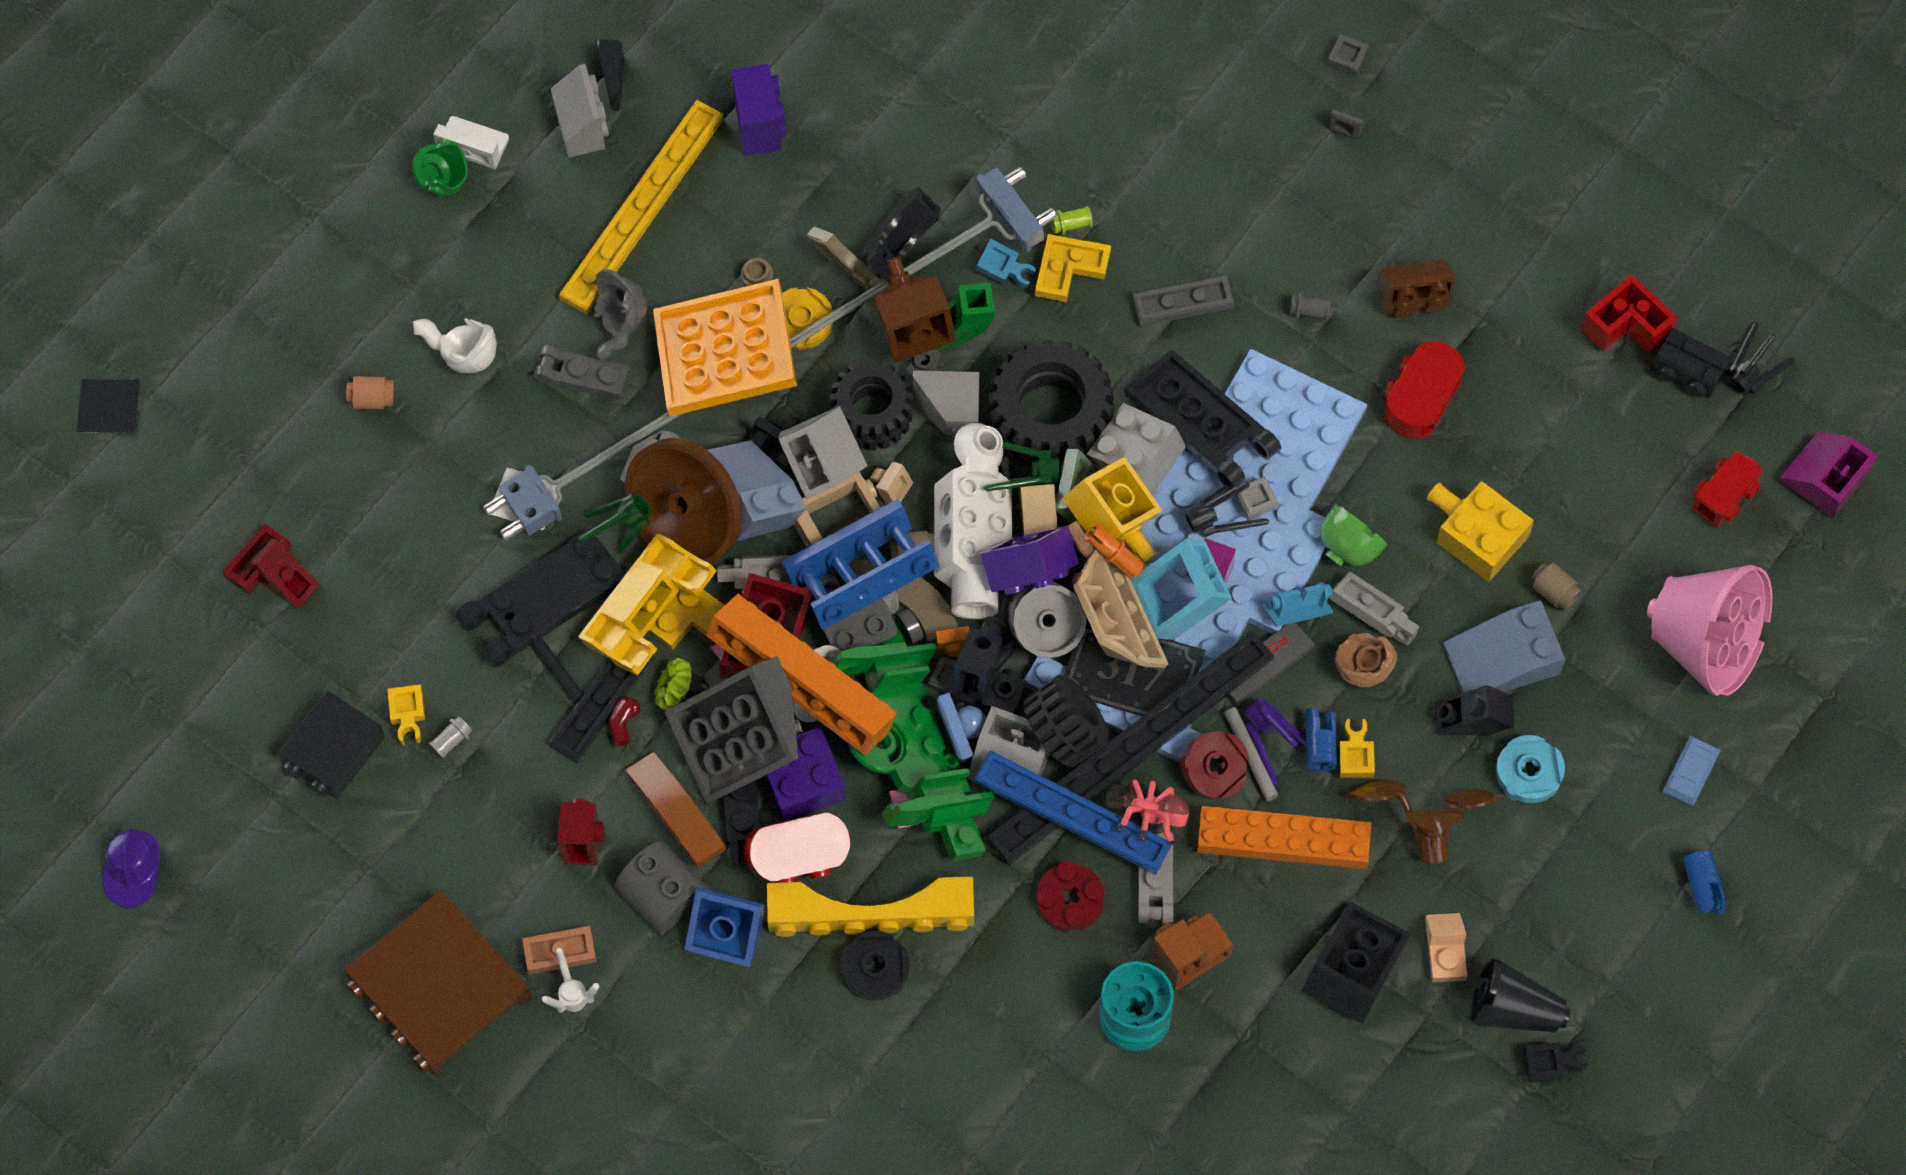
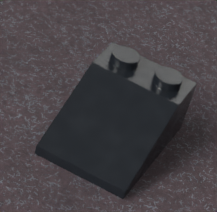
[1302,901,1411,1024]

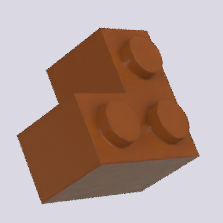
[1152,912,1233,991]

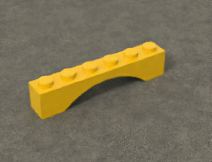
[767,877,974,937]

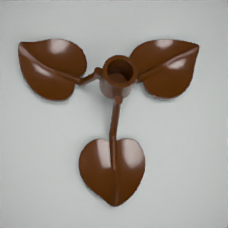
[1345,780,1504,864]

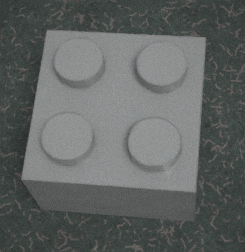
[1087,403,1186,495]

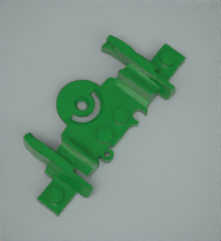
[833,615,995,861]

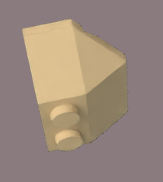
[1073,549,1169,668]

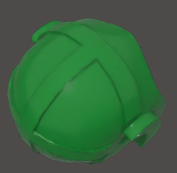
[411,139,468,199]

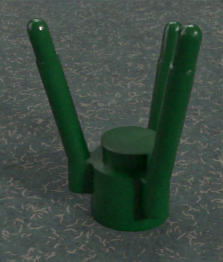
[984,441,1059,491]
[578,492,651,553]

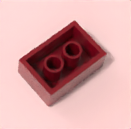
[719,573,813,679]

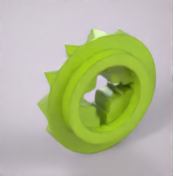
[654,658,692,711]

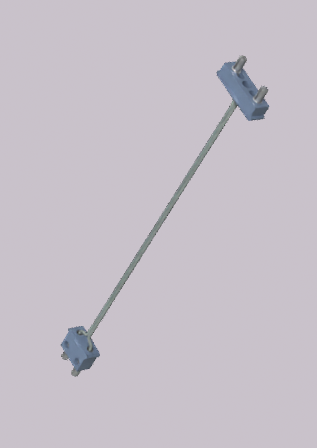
[484,167,1057,540]

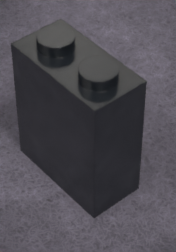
[278,690,385,800]

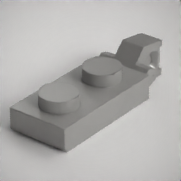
[717,555,809,589]
[1329,572,1420,646]

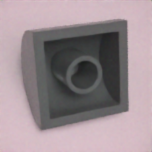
[615,841,711,937]

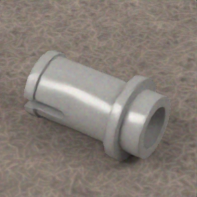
[428,716,472,759]

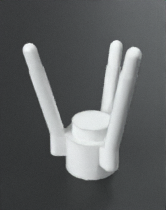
[542,948,599,1013]

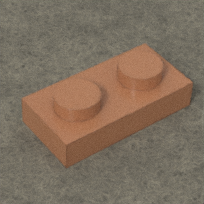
[522,926,597,975]

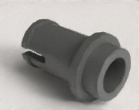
[1289,292,1331,320]
[983,594,1013,637]

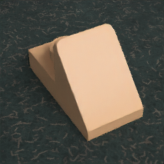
[1425,913,1467,982]

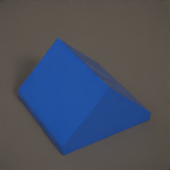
[685,887,765,967]

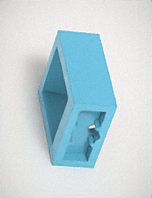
[1130,539,1232,640]

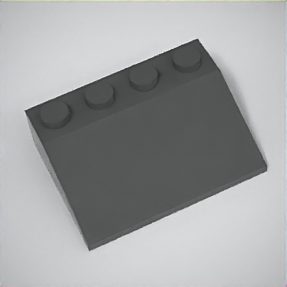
[665,656,798,804]

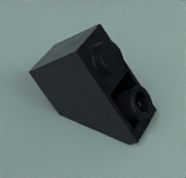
[1434,685,1514,736]

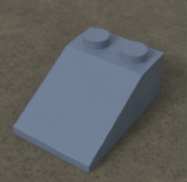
[707,440,807,541]
[1443,600,1565,693]

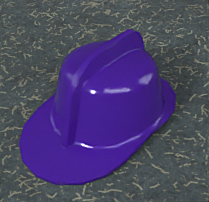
[103,829,160,908]

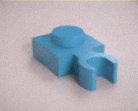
[975,239,1036,288]

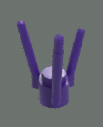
[1245,699,1306,786]

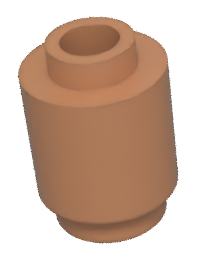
[346,376,394,410]

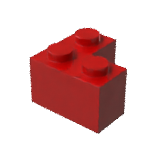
[1581,274,1678,354]

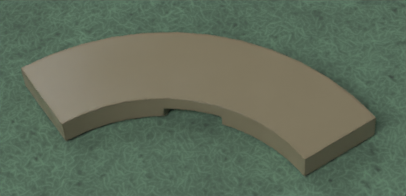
[807,227,885,291]
[848,560,958,644]

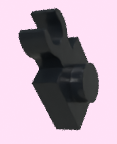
[1524,1042,1588,1083]

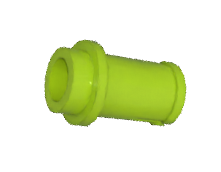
[1051,206,1093,235]

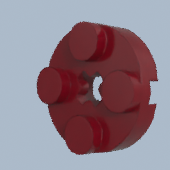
[1179,731,1249,798]
[1037,861,1105,932]

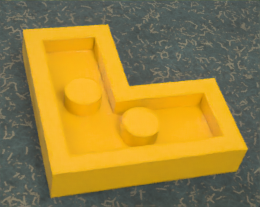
[1035,234,1111,302]
[647,589,725,650]

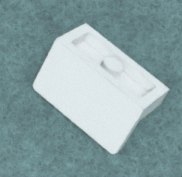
[433,116,509,169]

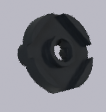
[841,931,910,1001]

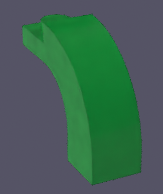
[936,283,995,350]

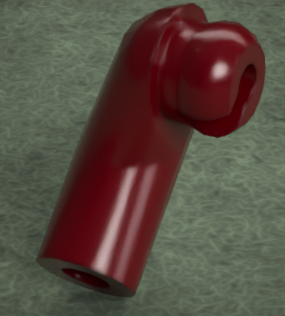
[608,697,641,747]

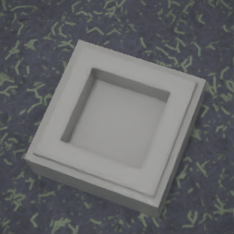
[1236,476,1279,521]

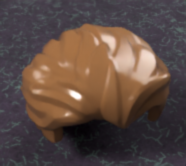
[1335,633,1397,688]

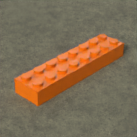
[1197,806,1371,869]

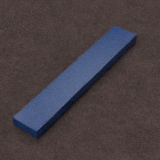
[974,750,1172,875]

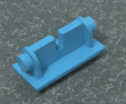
[1260,582,1333,627]

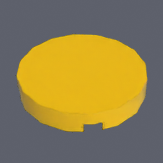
[782,287,833,350]

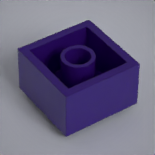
[731,64,786,156]
[981,525,1079,595]
[764,727,846,822]

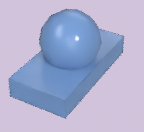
[936,693,986,763]

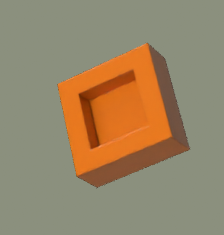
[936,626,970,657]

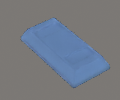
[1662,735,1721,807]

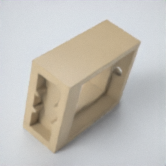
[793,472,884,548]

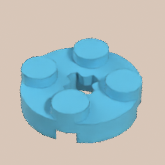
[1496,735,1565,803]

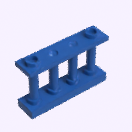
[781,499,940,630]

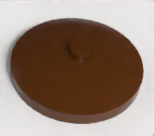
[625,438,742,564]

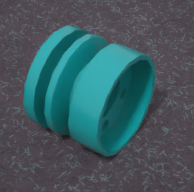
[1099,961,1174,1051]

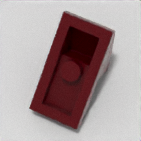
[250,539,320,609]

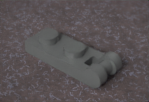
[533,345,630,400]

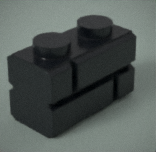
[1652,328,1732,399]

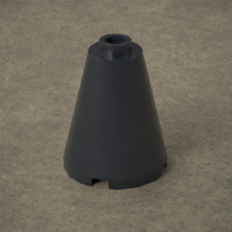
[1469,958,1570,1033]

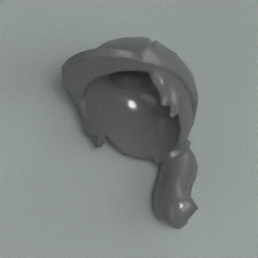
[593,269,647,362]

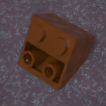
[1378,259,1456,318]

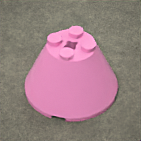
[1647,565,1773,696]

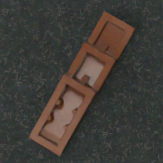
[625,752,726,868]

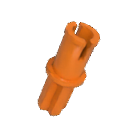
[1084,523,1144,578]

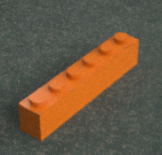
[707,594,897,756]

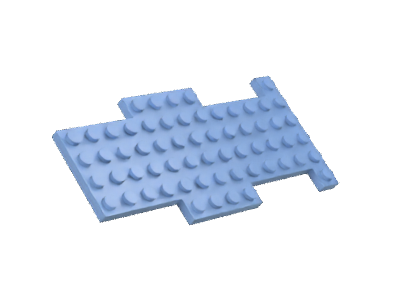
[1024,349,1367,763]

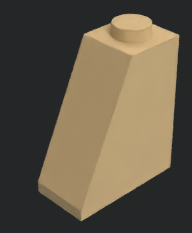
[1018,484,1057,535]

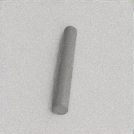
[1224,707,1278,801]

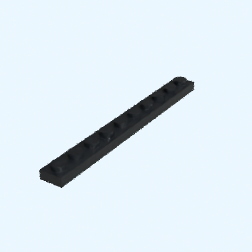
[988,631,1274,866]

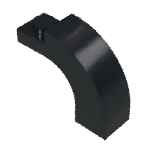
[860,187,941,284]

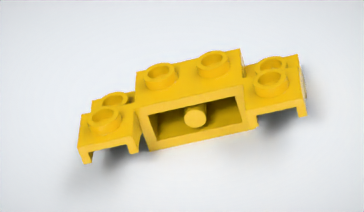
[578,533,716,676]

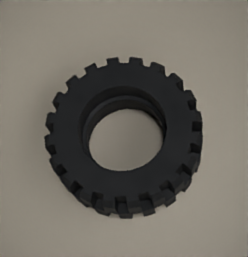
[988,340,1114,470]

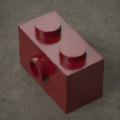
[558,799,605,866]

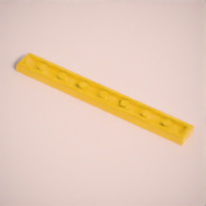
[559,100,724,315]

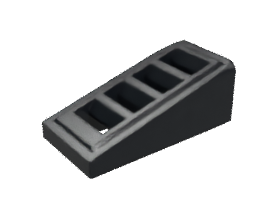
[596,39,624,111]

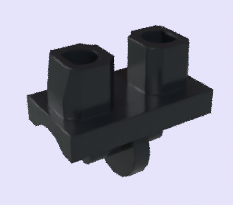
[749,416,800,474]

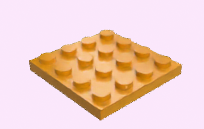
[653,279,797,417]

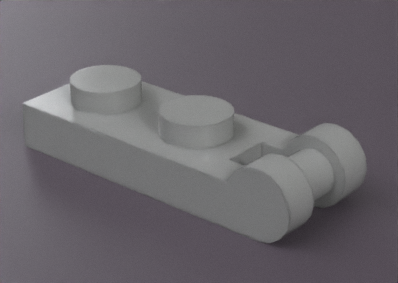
[1138,831,1173,924]

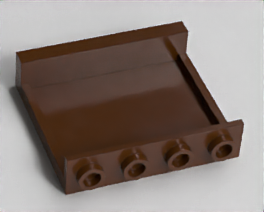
[345,890,532,1078]

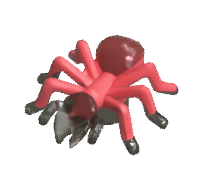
[1105,779,1189,845]

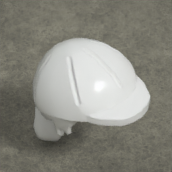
[413,318,497,373]

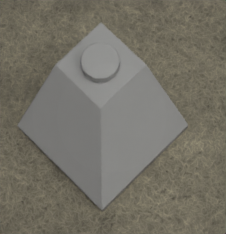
[913,371,979,437]

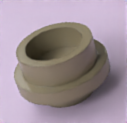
[741,258,773,286]

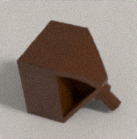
[875,256,956,363]

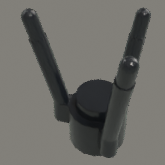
[1726,322,1795,395]
[1184,482,1269,538]

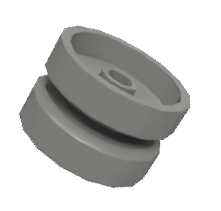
[1007,581,1087,658]

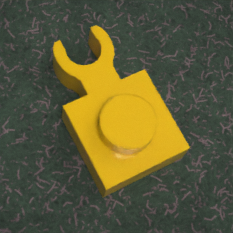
[387,684,425,745]
[1339,719,1375,778]

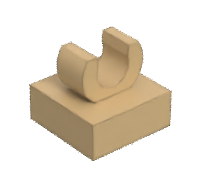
[870,461,913,505]

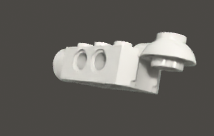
[934,423,1012,619]

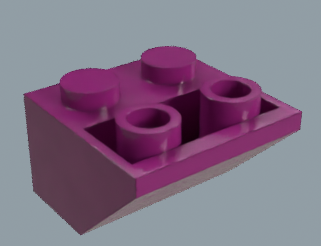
[1779,432,1878,518]

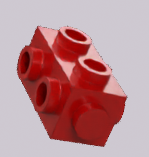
[1691,451,1763,529]

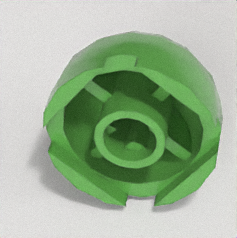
[1320,504,1388,567]

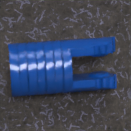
[1305,708,1337,772]
[1683,850,1727,914]

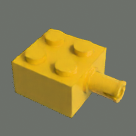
[1062,456,1163,564]
[1427,481,1534,582]

